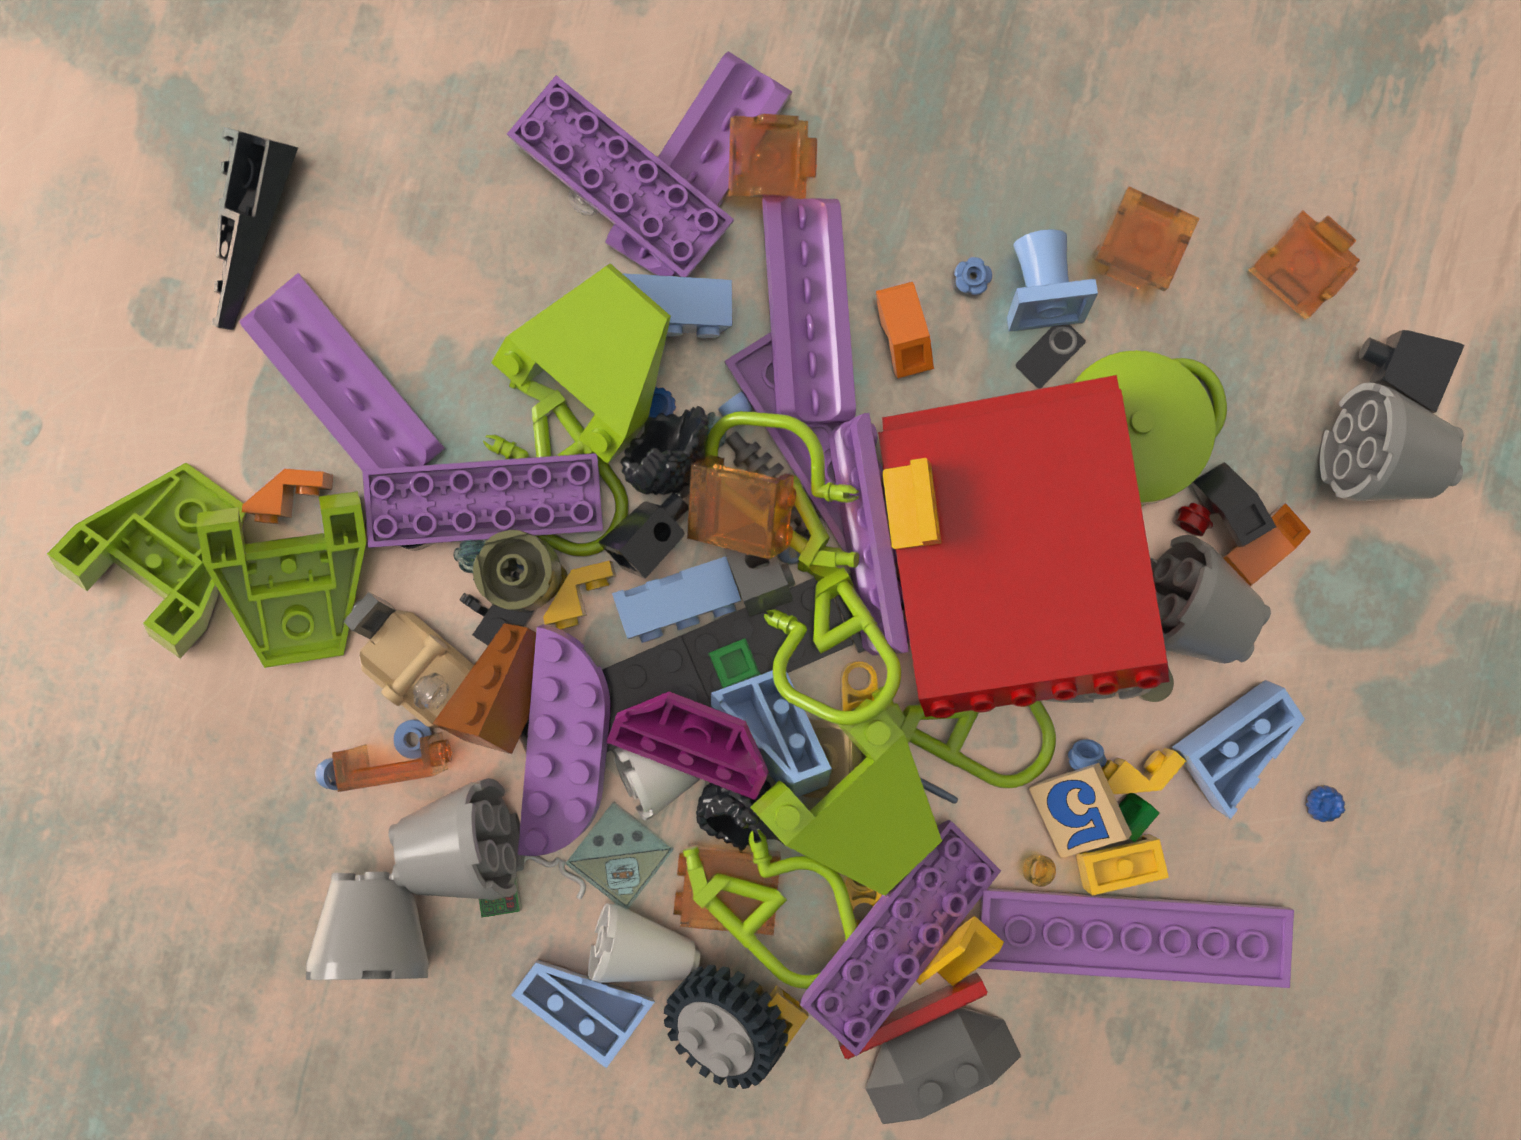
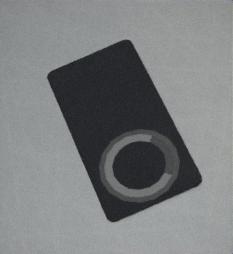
[1015,324,1086,389]

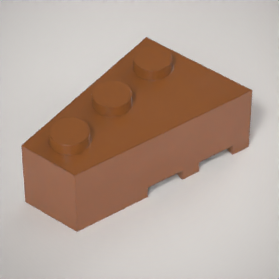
[432,623,536,754]

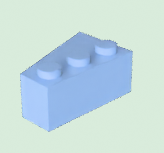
[622,273,732,338]

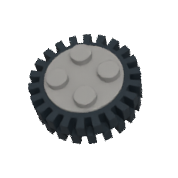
[663,965,788,1089]

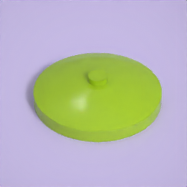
[1073,350,1216,505]

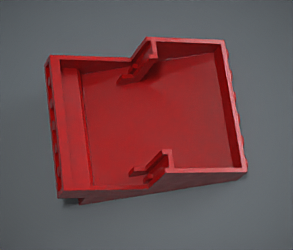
[878,375,1170,718]

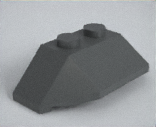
[865,1007,1021,1124]

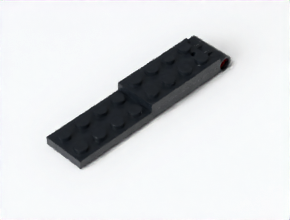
[520,578,853,753]

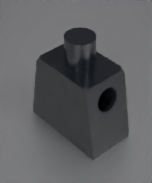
[1359,330,1465,413]
[598,492,690,579]

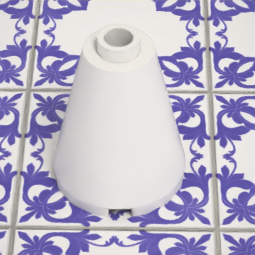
[612,747,700,821]
[588,903,700,983]

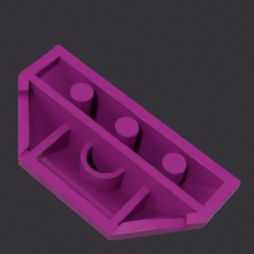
[606,691,769,800]

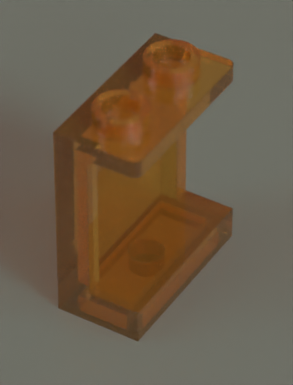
[687,455,796,559]
[332,732,452,792]
[673,843,781,935]

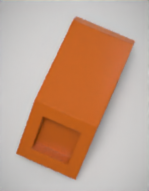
[876,282,934,378]
[242,469,333,524]
[1223,503,1311,586]

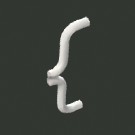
[524,856,586,900]

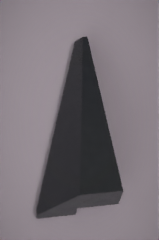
[212,127,298,330]

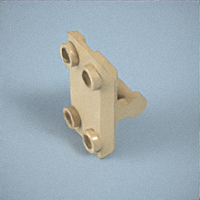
[359,610,474,728]

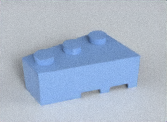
[612,556,741,643]
[711,670,832,797]
[1172,680,1305,819]
[511,960,655,1068]

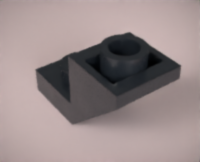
[1191,462,1277,547]

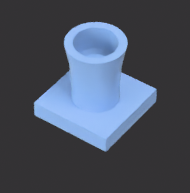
[1007,229,1098,332]

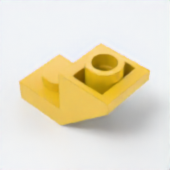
[543,560,616,629]
[1102,748,1186,794]

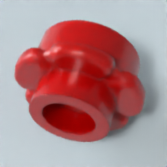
[1175,503,1213,537]

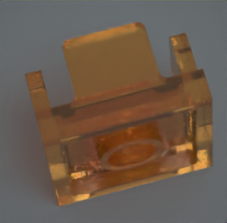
[728,114,817,199]
[1094,186,1200,292]
[1249,210,1360,320]

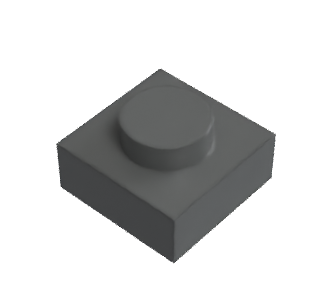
[343,592,397,639]

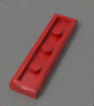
[838,972,988,1059]

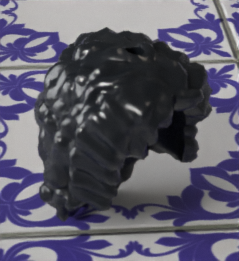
[620,406,710,495]
[696,780,784,851]

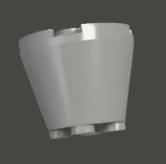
[1320,382,1464,501]
[1150,535,1271,664]
[389,778,524,900]
[306,872,429,980]

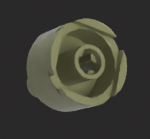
[473,530,561,612]

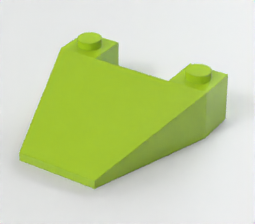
[491,263,671,464]
[47,463,247,659]
[197,491,366,668]
[750,698,942,896]

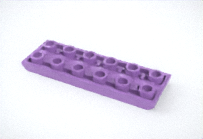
[605,51,792,276]
[507,75,734,277]
[762,197,856,423]
[239,273,446,470]
[829,413,910,656]
[362,453,603,548]
[800,820,1001,1056]

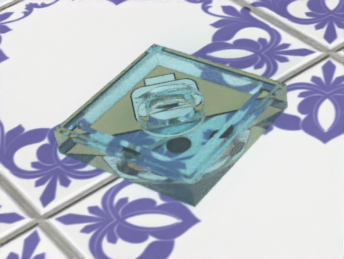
[565,801,674,909]

